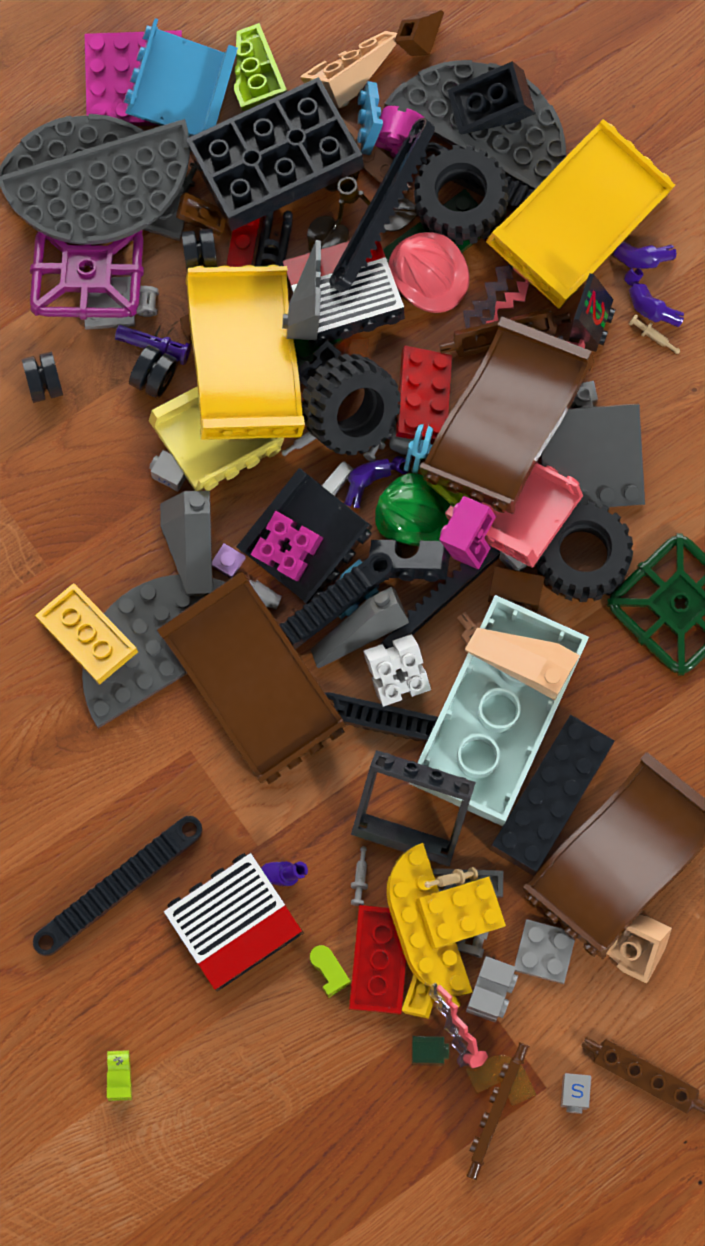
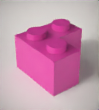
[439,496,496,570]

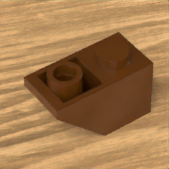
[395,10,444,56]

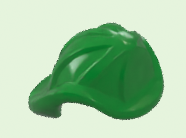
[375,473,452,547]

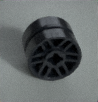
[181,228,217,271]
[129,344,178,399]
[22,351,64,403]

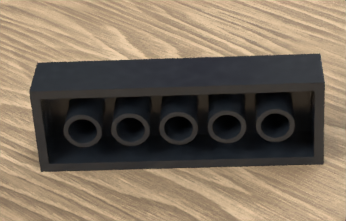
[490,715,615,876]

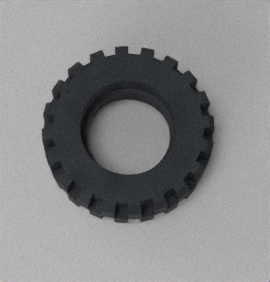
[414,145,509,245]
[301,354,401,455]
[536,501,633,602]

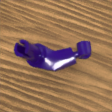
[613,241,677,269]
[624,268,684,327]
[344,456,409,508]
[261,861,308,886]

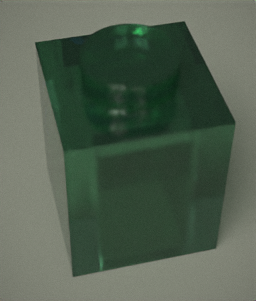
[412,1036,449,1066]

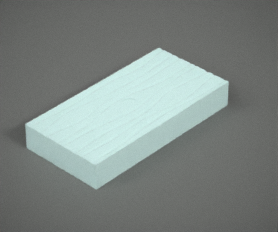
[409,595,589,826]

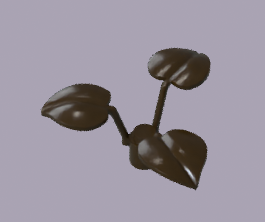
[307,171,417,252]

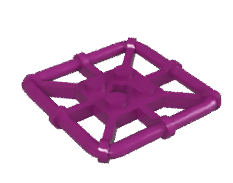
[30,230,144,320]

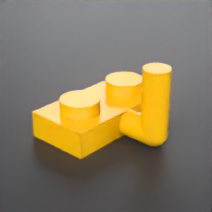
[402,975,460,1019]

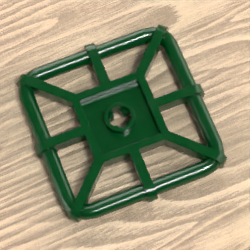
[607,533,705,676]

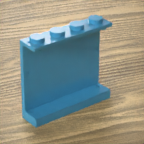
[124,18,238,136]

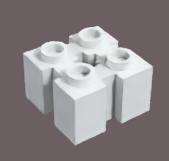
[363,634,431,707]

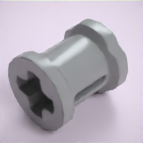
[136,286,159,317]

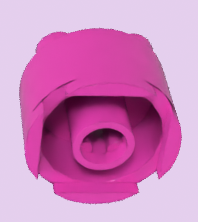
[374,106,425,158]

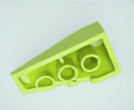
[234,23,287,111]

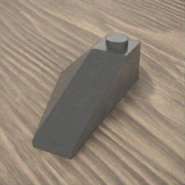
[282,240,321,340]
[160,491,213,596]
[310,587,409,669]

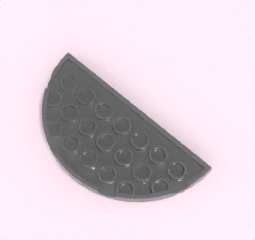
[384,60,566,189]
[0,114,185,241]
[0,119,190,244]
[82,575,225,729]

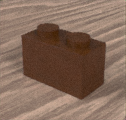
[488,567,545,612]

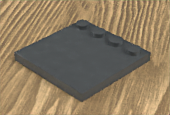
[541,403,645,508]

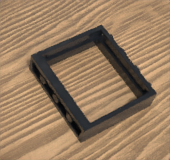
[351,750,476,866]

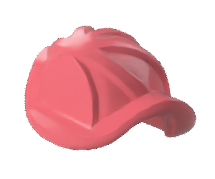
[388,232,469,313]

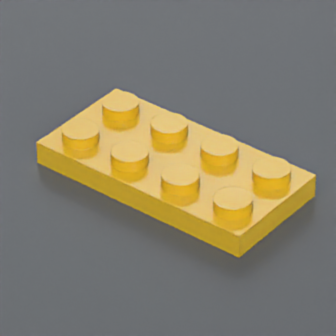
[35,583,138,685]

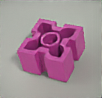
[251,511,324,582]

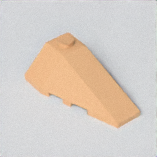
[300,31,397,108]
[465,628,580,700]
[606,914,672,983]

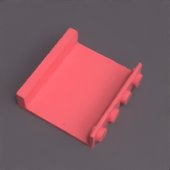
[445,462,583,568]

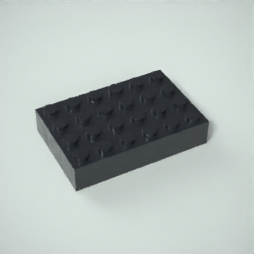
[186,77,364,231]

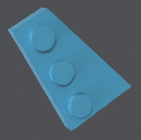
[357,81,383,155]

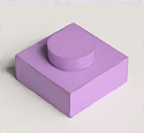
[212,543,246,578]

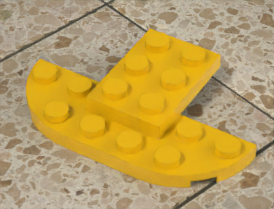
[387,843,506,996]

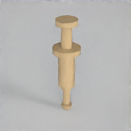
[629,314,680,354]
[424,867,478,888]

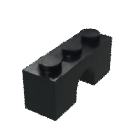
[369,540,450,582]

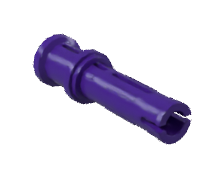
[115,325,191,365]

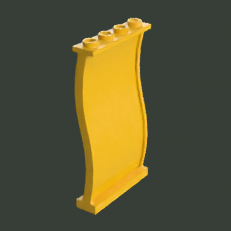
[486,119,675,309]
[185,265,305,440]

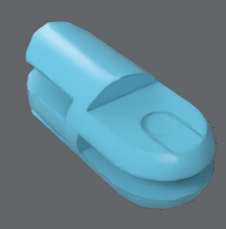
[404,424,433,474]

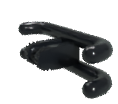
[254,210,293,267]

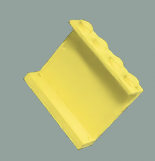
[149,386,284,491]

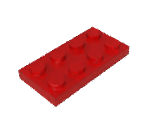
[396,345,452,444]
[349,905,406,1015]

